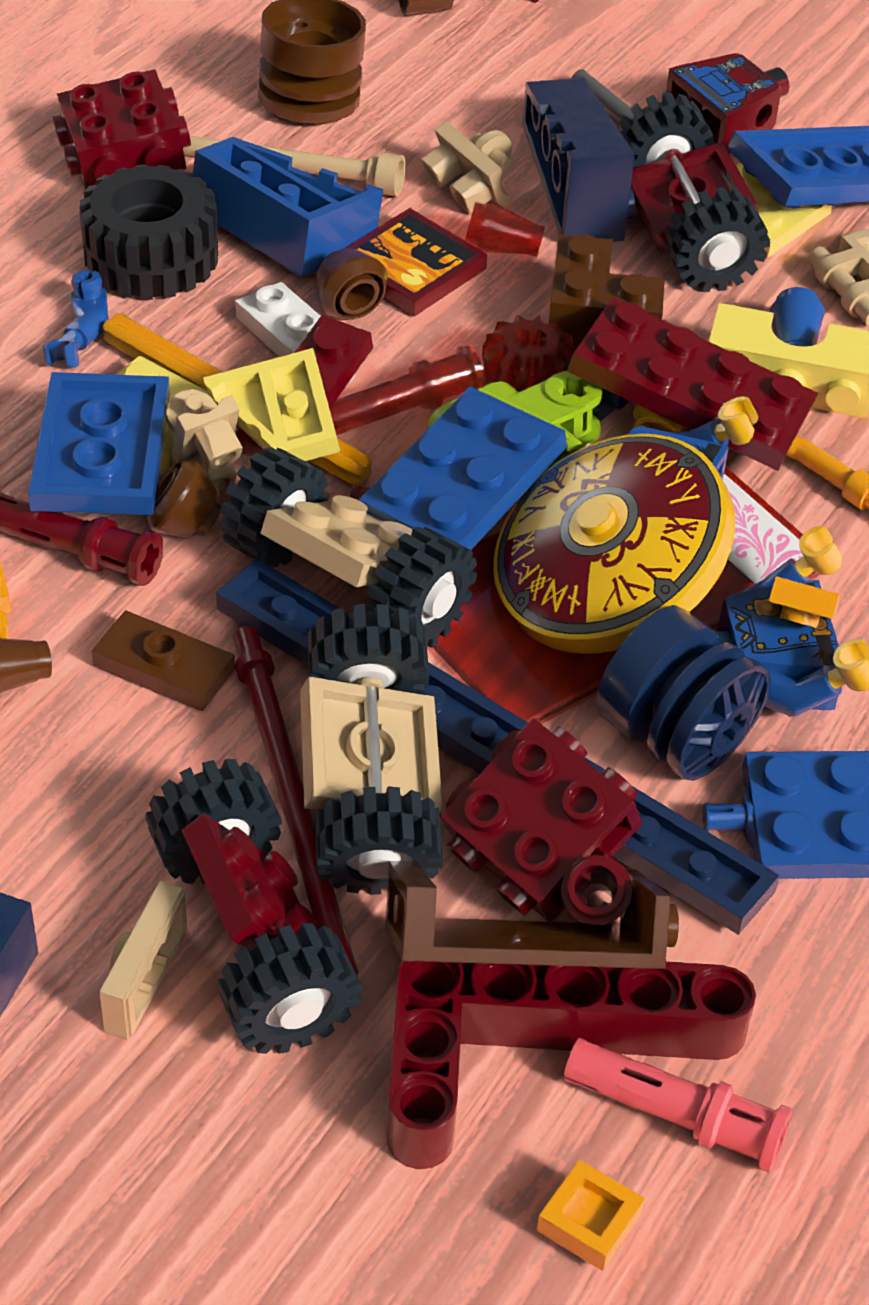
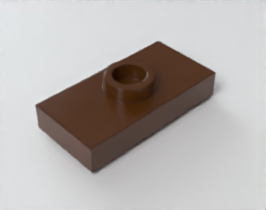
[91,610,235,711]

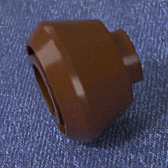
[316,248,388,320]
[145,460,221,539]

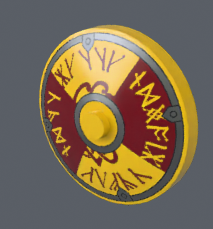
[494,434,735,654]

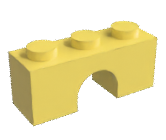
[709,303,869,419]

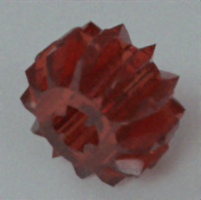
[482,315,576,392]

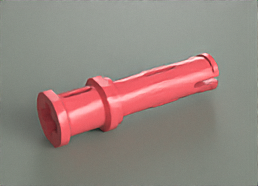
[564,1038,793,1173]

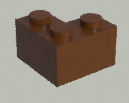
[546,234,665,357]

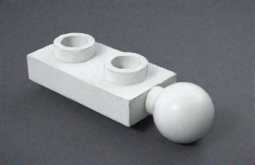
[235,282,356,385]

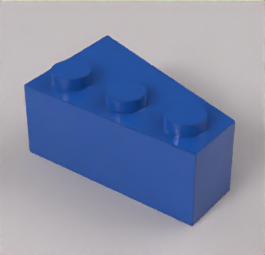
[193,137,383,277]

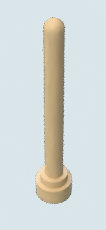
[183,135,405,197]

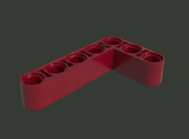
[387,960,756,1170]

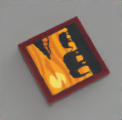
[344,208,488,317]

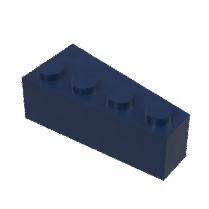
[522,78,635,242]

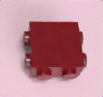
[52,69,191,189]
[440,718,643,922]

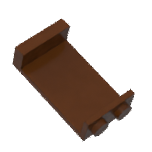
[385,861,679,969]

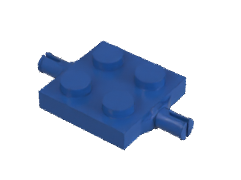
[702,751,869,879]

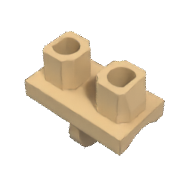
[421,121,513,215]
[166,389,243,490]

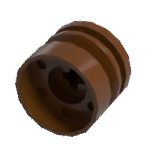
[258,0,366,124]

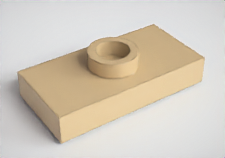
[99,881,187,1040]

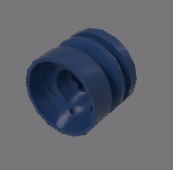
[596,605,772,781]

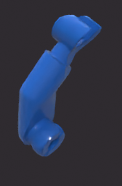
[42,270,109,368]

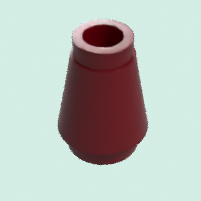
[561,855,632,925]

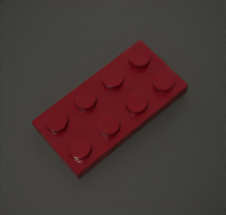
[567,297,818,471]

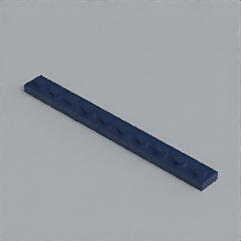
[216,558,780,935]

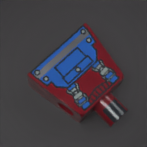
[666,53,790,154]

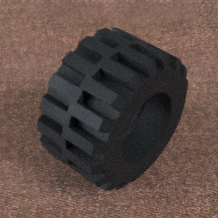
[79,164,218,300]

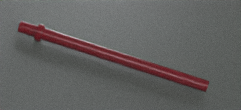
[233,626,358,975]

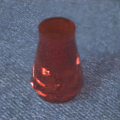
[465,200,545,257]

